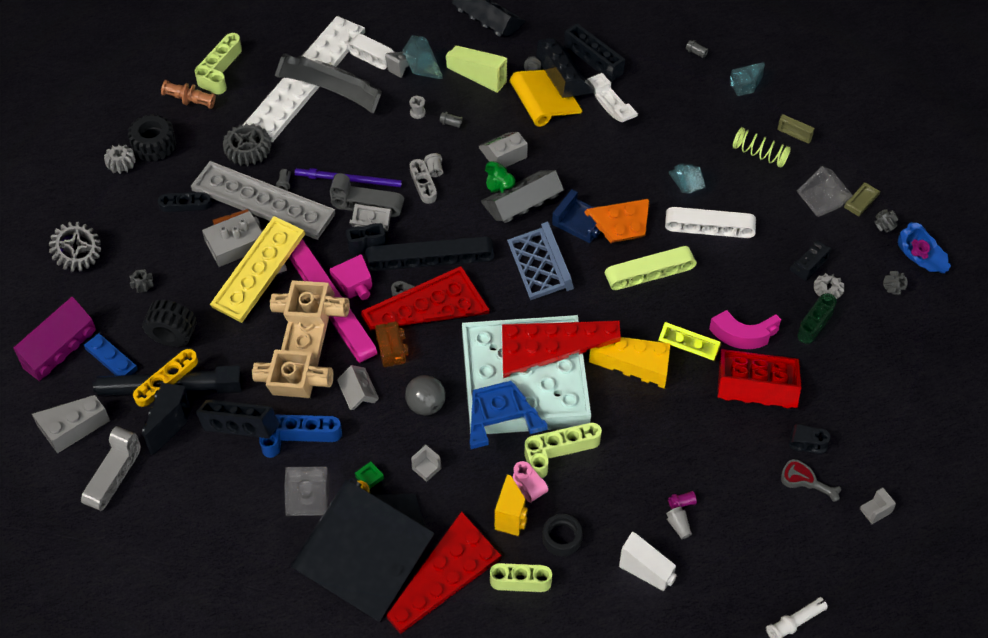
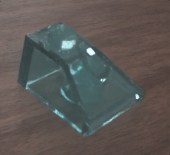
[402,35,443,79]

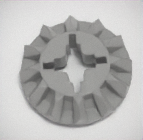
[814,273,844,300]

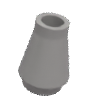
[666,507,692,540]

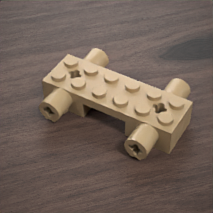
[252,281,350,398]

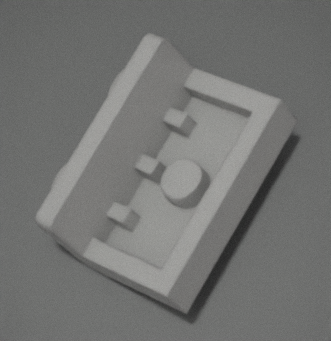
[350,204,392,232]

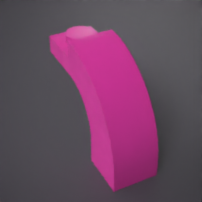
[709,310,781,349]

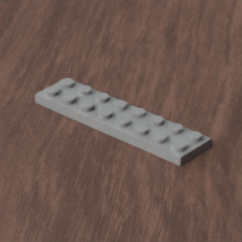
[191,161,336,240]

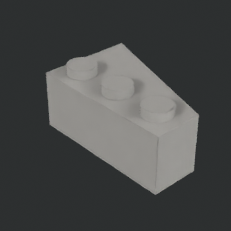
[32,395,110,453]

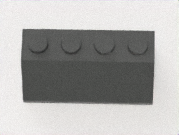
[481,170,564,223]

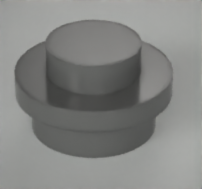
[524,56,541,71]

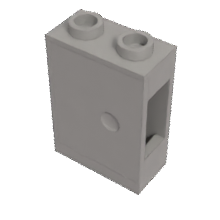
[202,211,264,267]

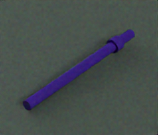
[295,168,402,187]

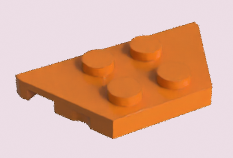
[585,199,649,243]

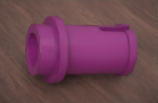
[668,491,697,509]

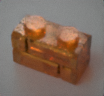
[375,321,409,367]

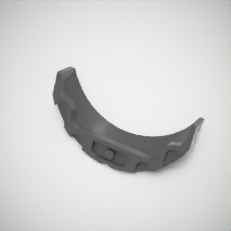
[275,54,382,114]

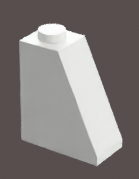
[619,532,677,591]

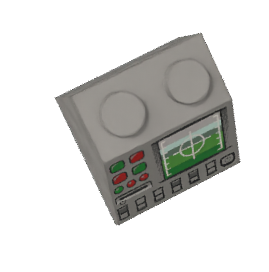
[479,132,528,167]

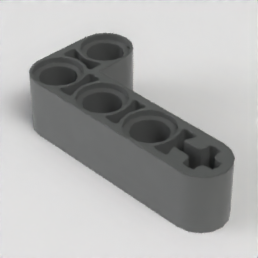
[330,173,404,217]

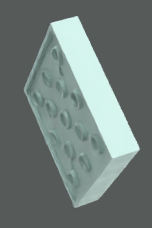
[462,315,591,435]

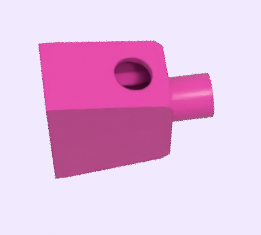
[330,255,372,300]

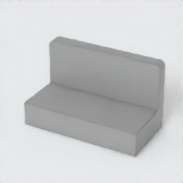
[337,365,379,410]

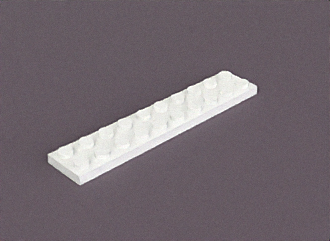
[243,16,365,142]

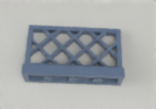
[507,222,574,300]

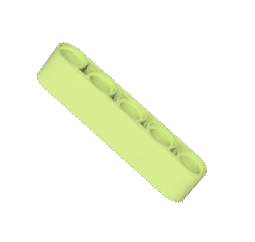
[604,246,697,290]

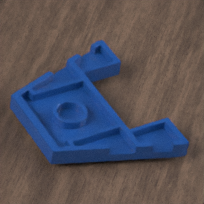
[470,380,548,449]

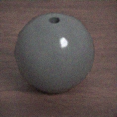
[405,375,446,416]

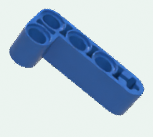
[259,414,342,458]

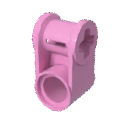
[512,461,548,502]

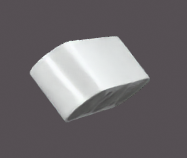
[347,34,394,70]

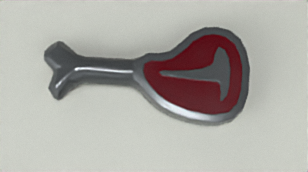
[781,459,842,502]

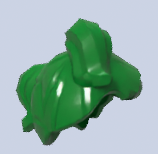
[485,161,515,193]

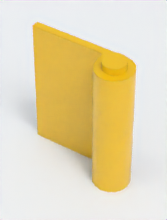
[510,70,582,127]

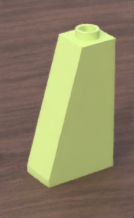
[446,46,507,93]

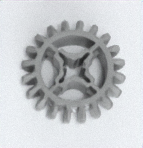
[49,222,101,272]

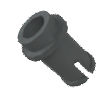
[686,40,708,58]
[440,111,463,128]
[276,169,291,191]

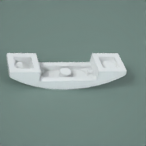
[587,73,638,122]

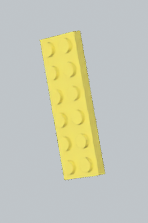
[210,216,305,323]

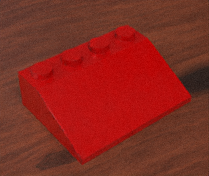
[718,349,801,408]

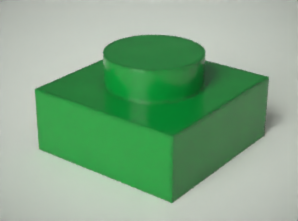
[355,461,384,489]

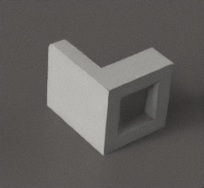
[411,445,441,482]
[860,488,896,524]

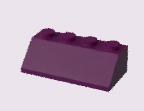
[14,297,96,381]

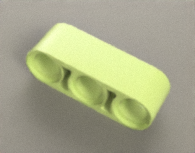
[490,563,552,592]

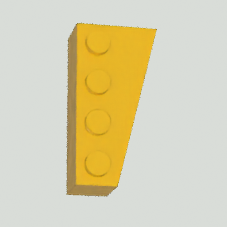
[589,337,670,389]

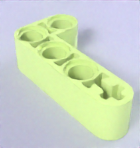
[195,33,242,94]
[524,423,602,478]

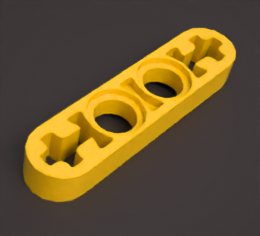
[133,349,198,407]

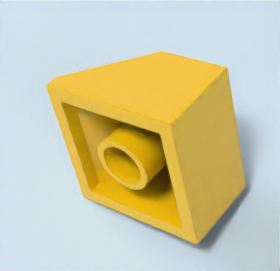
[495,475,528,536]

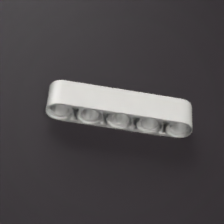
[665,207,756,238]

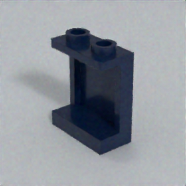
[552,189,600,243]

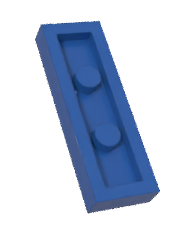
[84,333,138,376]

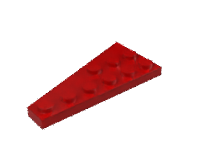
[361,266,490,330]
[502,321,621,378]
[387,512,501,634]

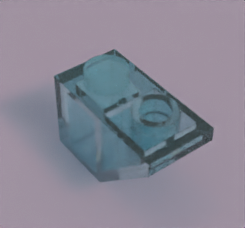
[730,62,765,96]
[669,164,706,193]

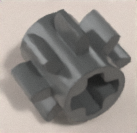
[874,209,899,232]
[129,269,153,293]
[883,271,908,295]

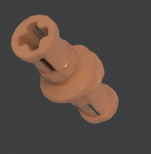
[161,80,216,109]

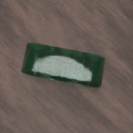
[797,293,837,344]

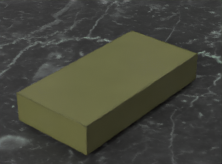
[777,114,815,144]
[844,182,880,217]

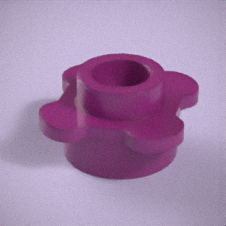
[911,239,930,259]

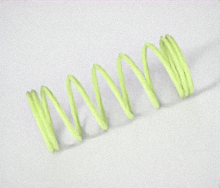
[733,127,791,168]

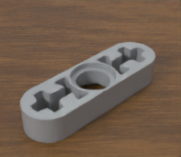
[410,159,437,204]

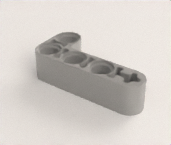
[81,426,141,511]

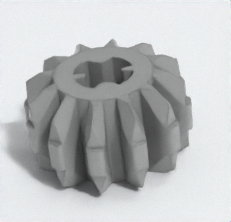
[104,143,136,174]

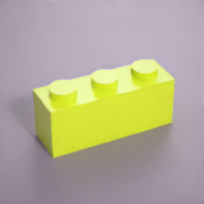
[658,322,721,361]

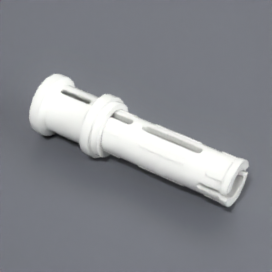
[766,597,828,638]

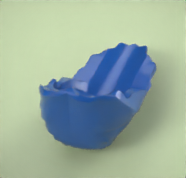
[897,222,951,273]

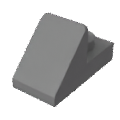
[385,52,417,78]

